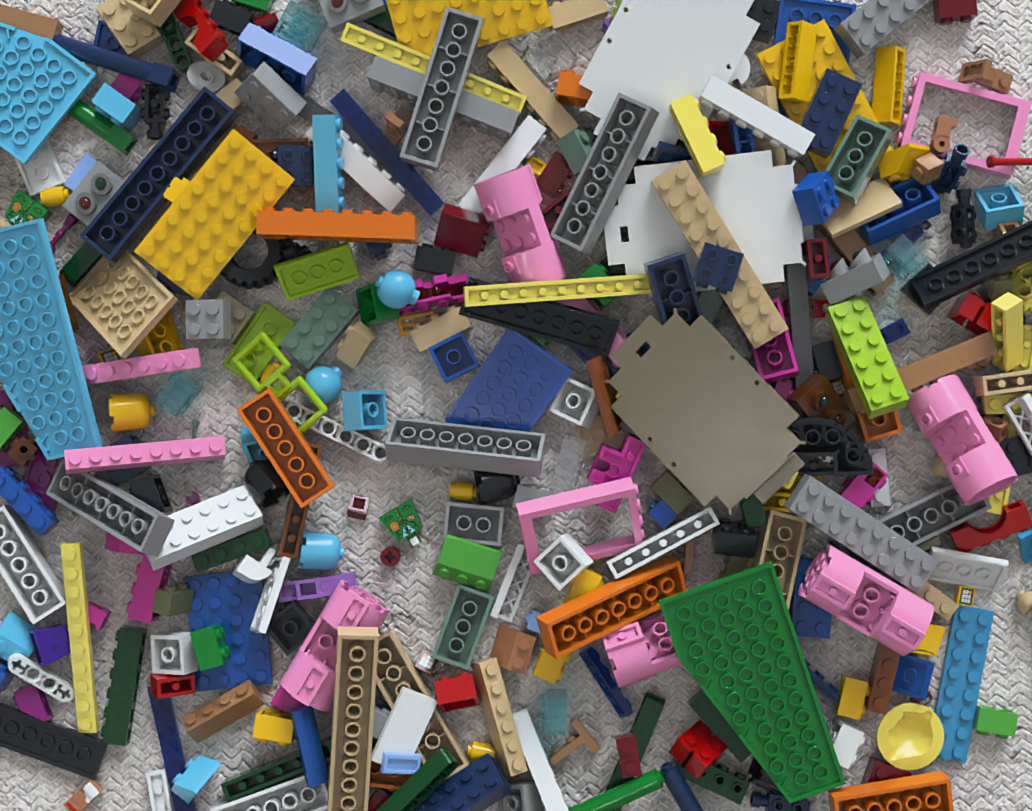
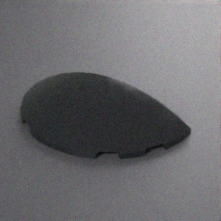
[788,417,874,476]

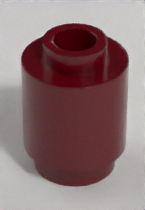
[252,12,281,33]

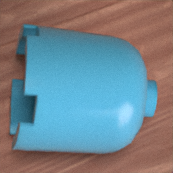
[299,530,344,570]

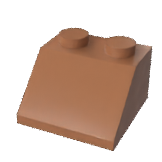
[490,624,536,675]

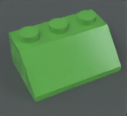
[432,534,502,592]

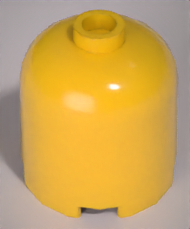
[109,393,155,432]

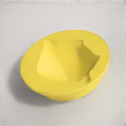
[876,703,944,770]

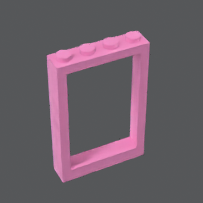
[895,72,1032,179]
[516,477,645,575]

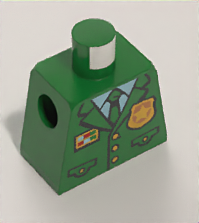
[5,189,53,225]
[379,498,423,547]

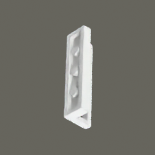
[1002,393,1032,457]
[490,542,540,623]

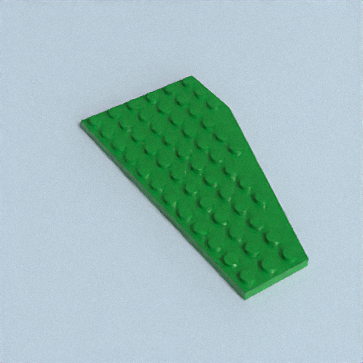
[658,561,846,803]

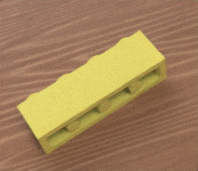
[668,94,726,178]
[991,292,1024,372]

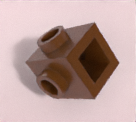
[7,436,38,466]

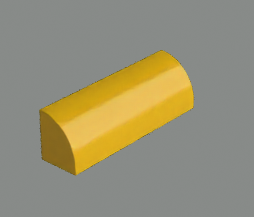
[778,20,817,103]
[872,45,906,126]

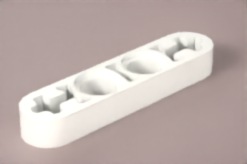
[7,653,74,702]

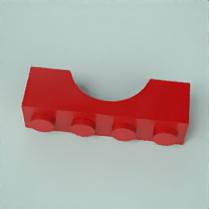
[172,0,229,62]
[948,499,1032,553]

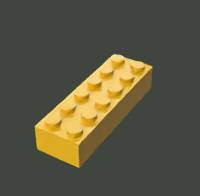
[532,568,604,684]

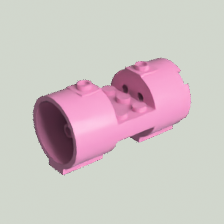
[473,164,568,283]
[907,374,1018,506]
[798,544,934,656]
[280,580,391,712]
[601,612,682,688]

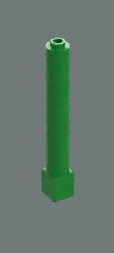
[68,99,138,156]
[568,769,665,811]

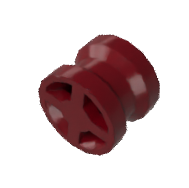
[380,547,401,567]

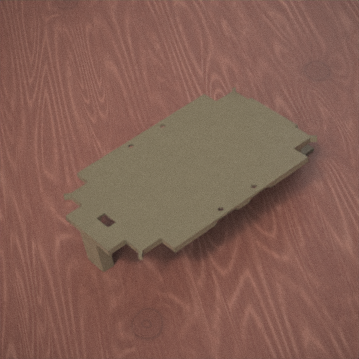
[604,308,806,515]

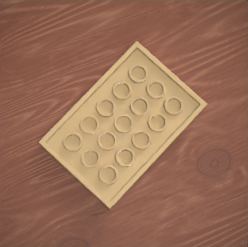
[69,249,178,359]

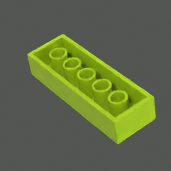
[825,295,909,419]

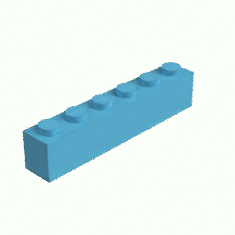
[312,115,345,213]

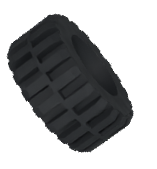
[220,228,286,289]

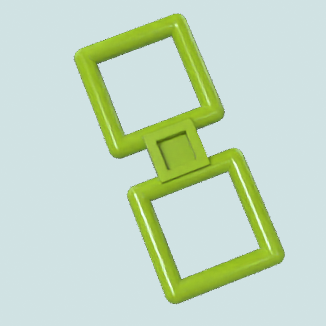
[232,332,328,434]

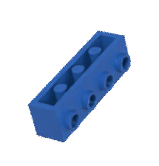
[0,466,60,536]

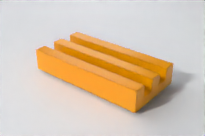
[397,311,435,336]

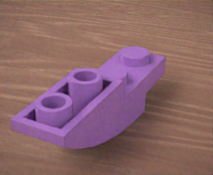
[279,572,357,602]

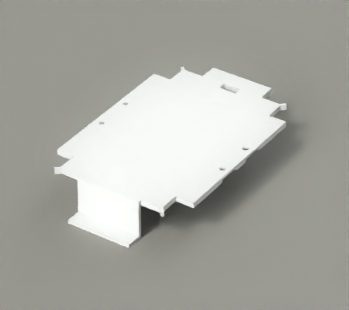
[579,0,760,161]
[604,150,814,297]

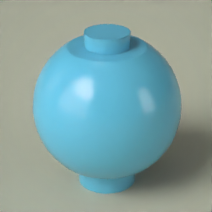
[375,269,420,309]
[304,366,343,404]

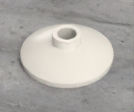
[187,61,225,92]

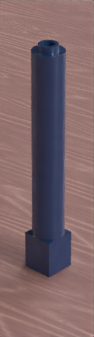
[53,34,182,93]
[660,762,704,811]

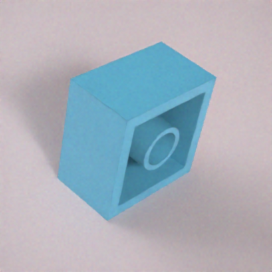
[91,82,141,131]
[342,390,388,431]

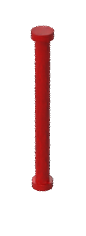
[986,156,1032,168]

